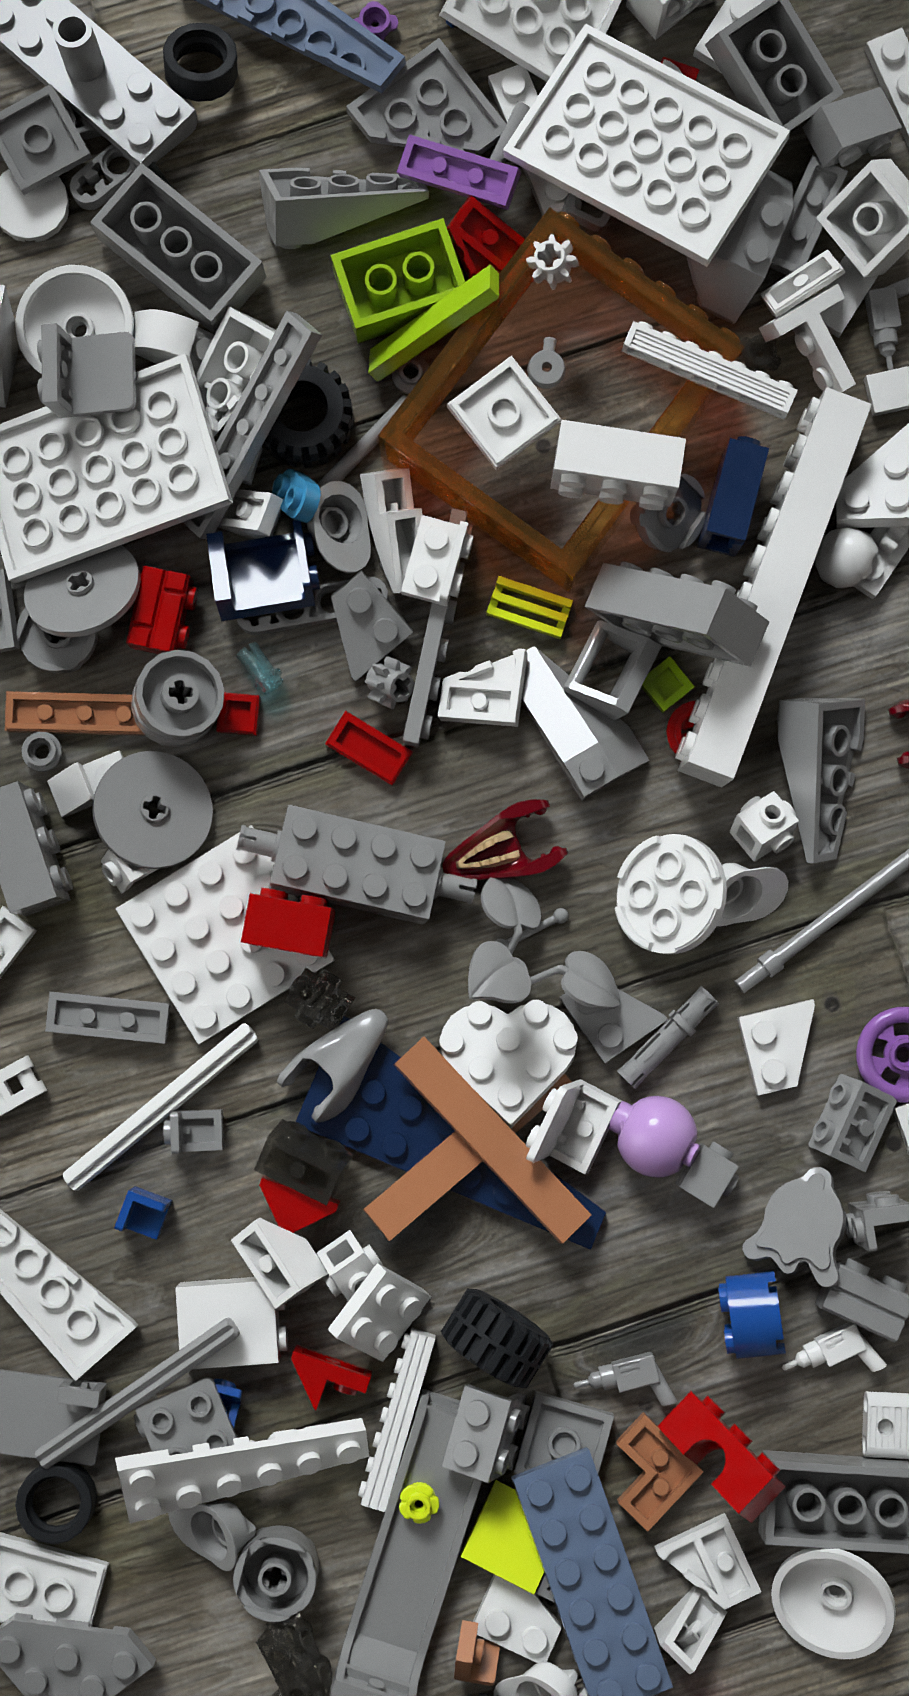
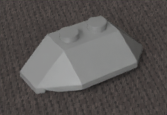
[686,170,794,324]

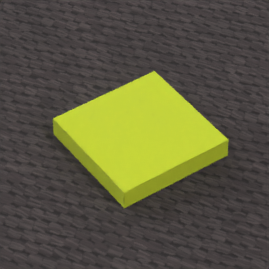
[459,1480,544,1594]

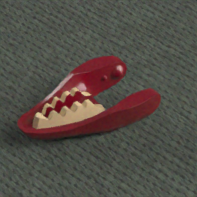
[442,799,568,880]

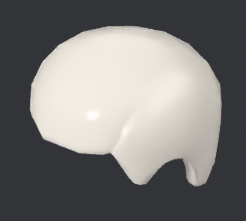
[814,527,878,588]

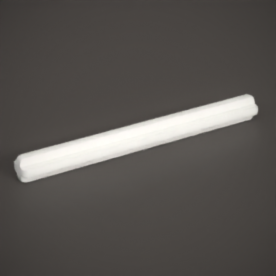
[63,1023,258,1191]

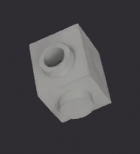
[675,1141,739,1208]

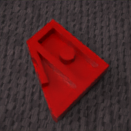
[447,196,533,308]

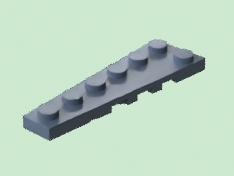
[194,0,406,93]

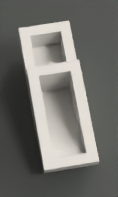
[360,468,422,593]

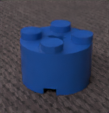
[718,1271,786,1359]

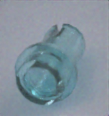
[236,642,283,695]

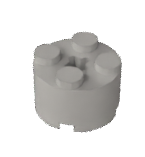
[233,1525,319,1622]

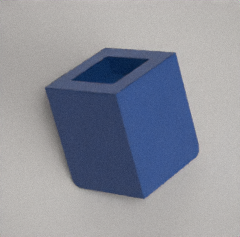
[114,1186,173,1240]

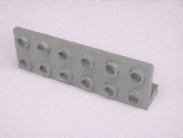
[0,1369,107,1466]

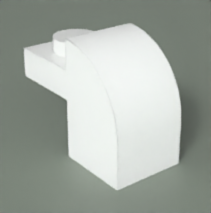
[133,309,214,373]

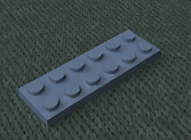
[511,1447,673,1696]

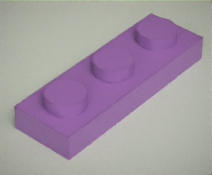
[397,134,521,210]

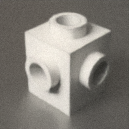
[730,791,799,862]
[317,1230,383,1301]

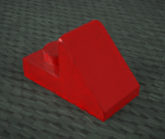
[291,1344,372,1411]

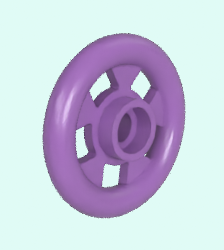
[856,1007,909,1103]

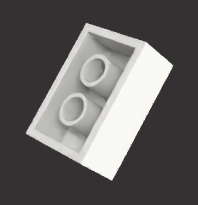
[550,420,686,510]

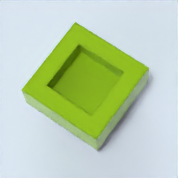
[641,656,695,713]

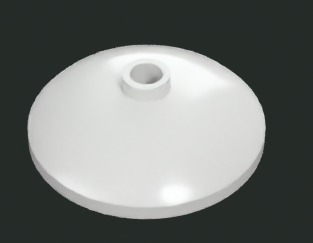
[15,265,134,374]
[771,1548,896,1659]

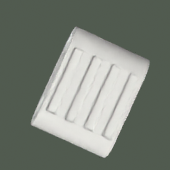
[862,1391,909,1459]

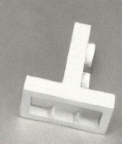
[759,284,856,392]

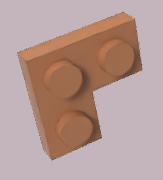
[616,1412,704,1532]

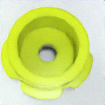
[399,1482,439,1524]

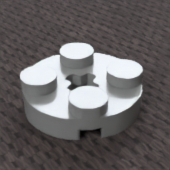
[630,473,706,552]
[16,608,98,674]

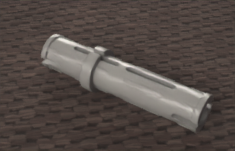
[617,986,719,1089]

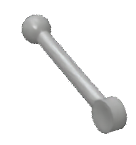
[496,908,569,947]

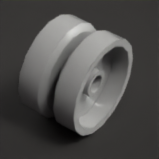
[131,650,224,747]

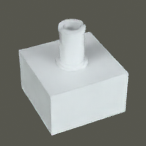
[816,159,909,278]

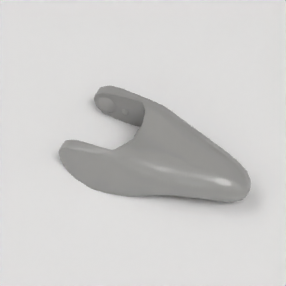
[277,1009,388,1122]

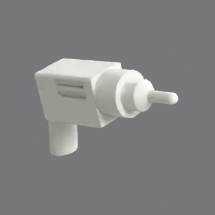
[782,1322,887,1372]

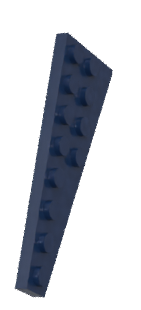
[295,1015,606,1250]

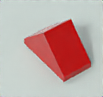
[259,1174,340,1233]

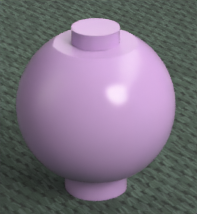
[608,1096,700,1177]

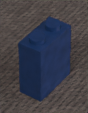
[697,436,769,557]

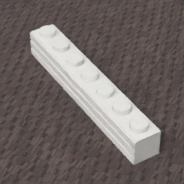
[622,321,798,420]
[358,1328,436,1512]

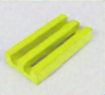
[486,576,573,639]

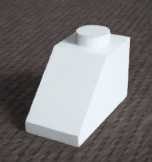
[231,1218,328,1309]

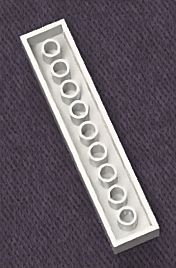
[675,387,872,788]

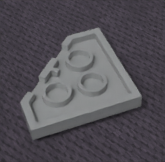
[346,38,506,156]
[0,1613,156,1696]

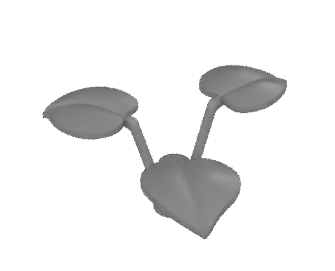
[468,877,620,1009]

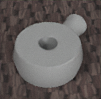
[527,337,566,389]

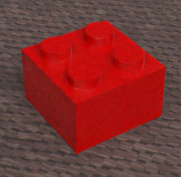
[241,887,336,958]

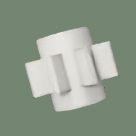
[526,234,579,290]

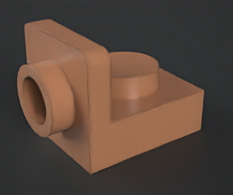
[454,1620,500,1686]

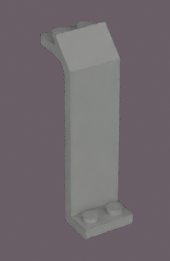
[330,1389,482,1696]

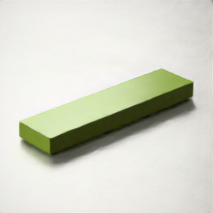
[368,265,499,382]

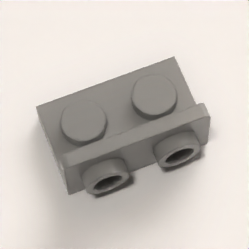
[809,1074,897,1172]

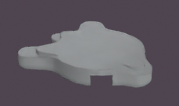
[742,1167,846,1288]

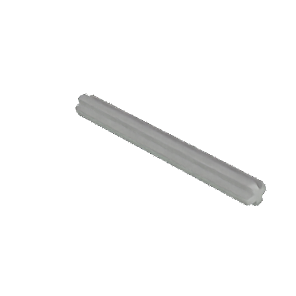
[35,1318,240,1469]

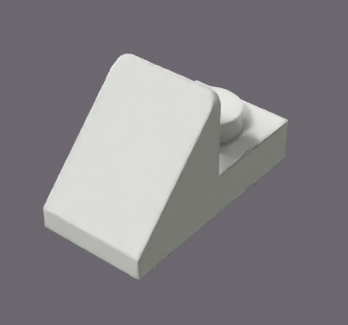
[218,489,283,539]
[47,750,124,818]

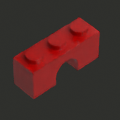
[657,1391,786,1523]

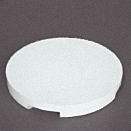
[615,834,727,955]

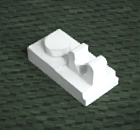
[853,526,909,599]

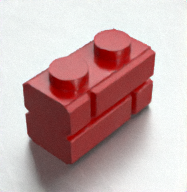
[126,566,198,654]

